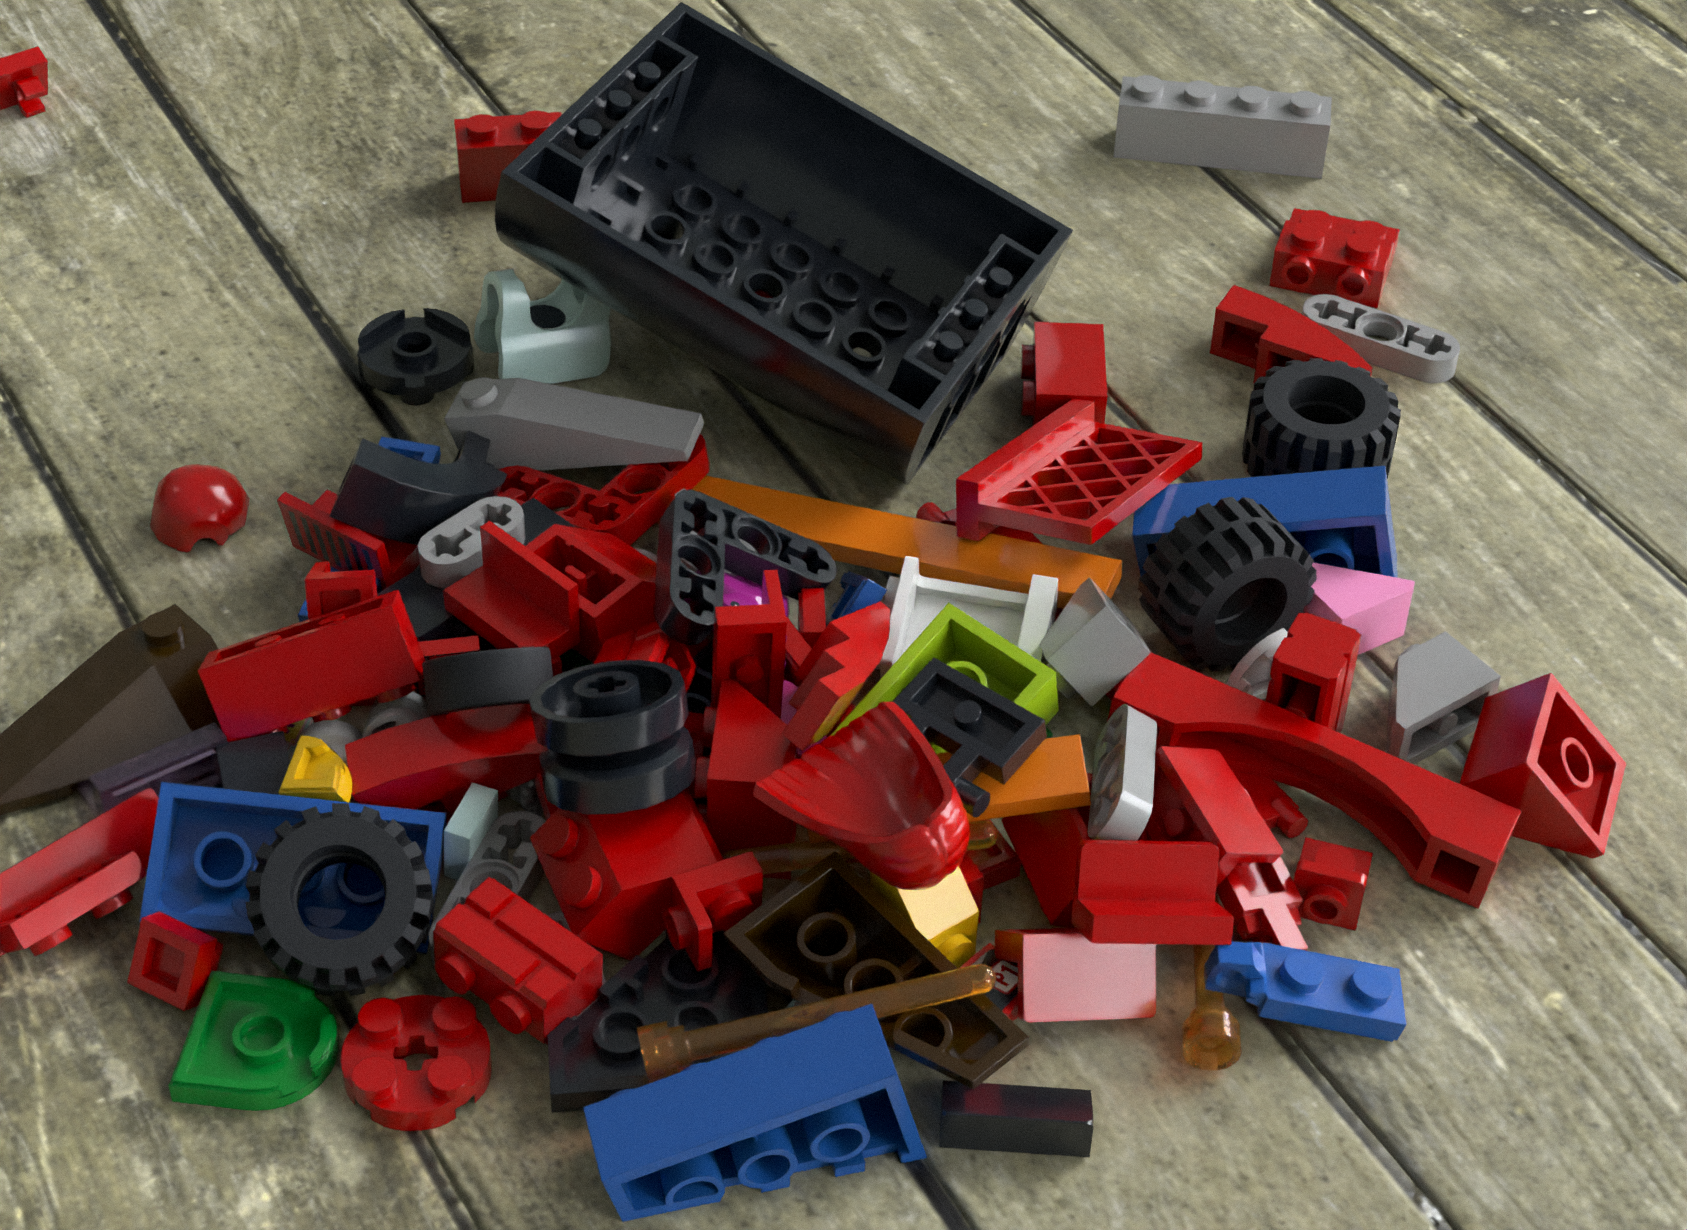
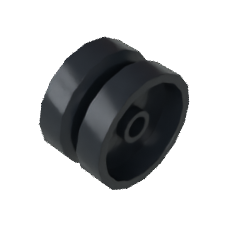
[529,660,696,815]

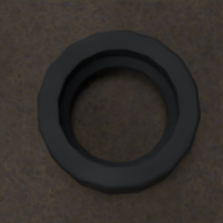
[422,647,553,716]

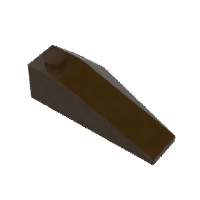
[0,604,226,815]
[723,851,1029,1089]

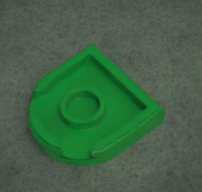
[168,970,339,1111]

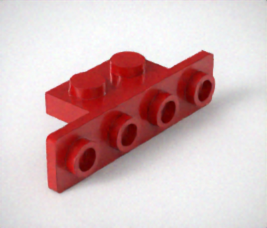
[0,788,159,957]

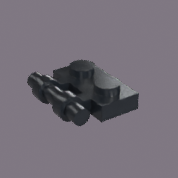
[892,658,1047,818]

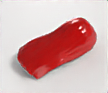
[752,702,970,891]

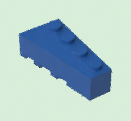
[1132,466,1398,578]
[583,1003,927,1222]

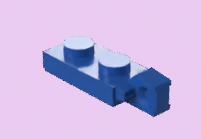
[1204,941,1406,1042]

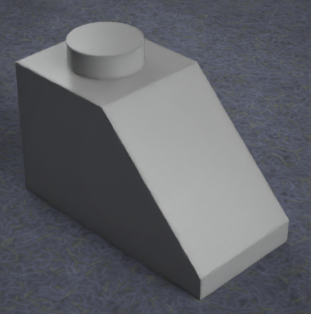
[1039,577,1151,707]
[1386,631,1501,764]

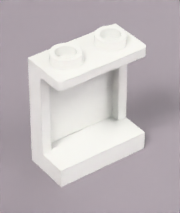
[875,556,1058,679]

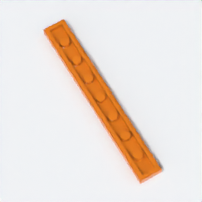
[643,475,1122,609]

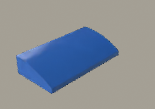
[139,782,447,954]

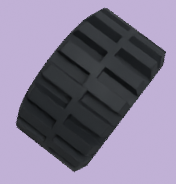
[1242,358,1401,479]
[1138,497,1317,672]
[245,803,434,996]

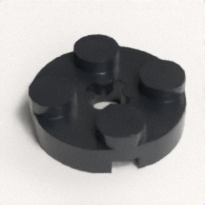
[357,308,475,406]

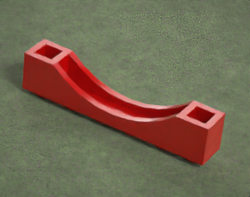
[1107,652,1521,909]

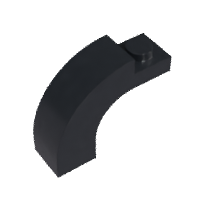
[330,430,507,545]

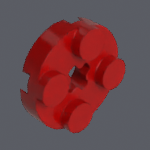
[341,995,492,1131]

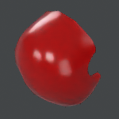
[150,464,250,553]

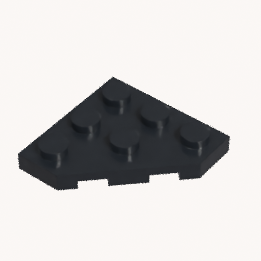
[547,930,771,1113]

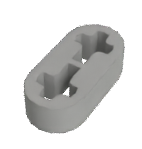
[418,496,526,588]

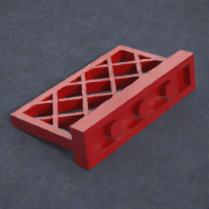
[956,398,1203,545]

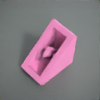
[1303,562,1415,655]

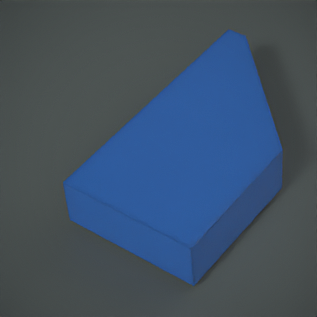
[826,571,887,627]

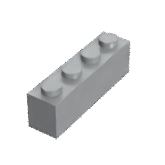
[1114,75,1332,179]

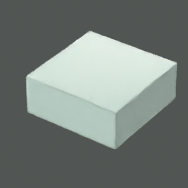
[444,782,498,880]

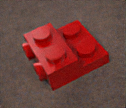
[1269,208,1400,308]

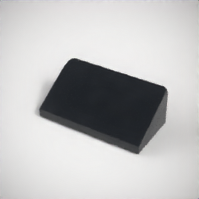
[939,1080,1093,1158]

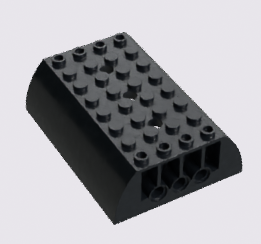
[495,2,1073,485]

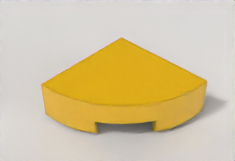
[278,736,352,802]

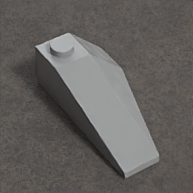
[444,377,704,471]

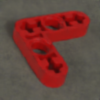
[498,434,710,546]

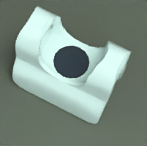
[474,269,611,384]

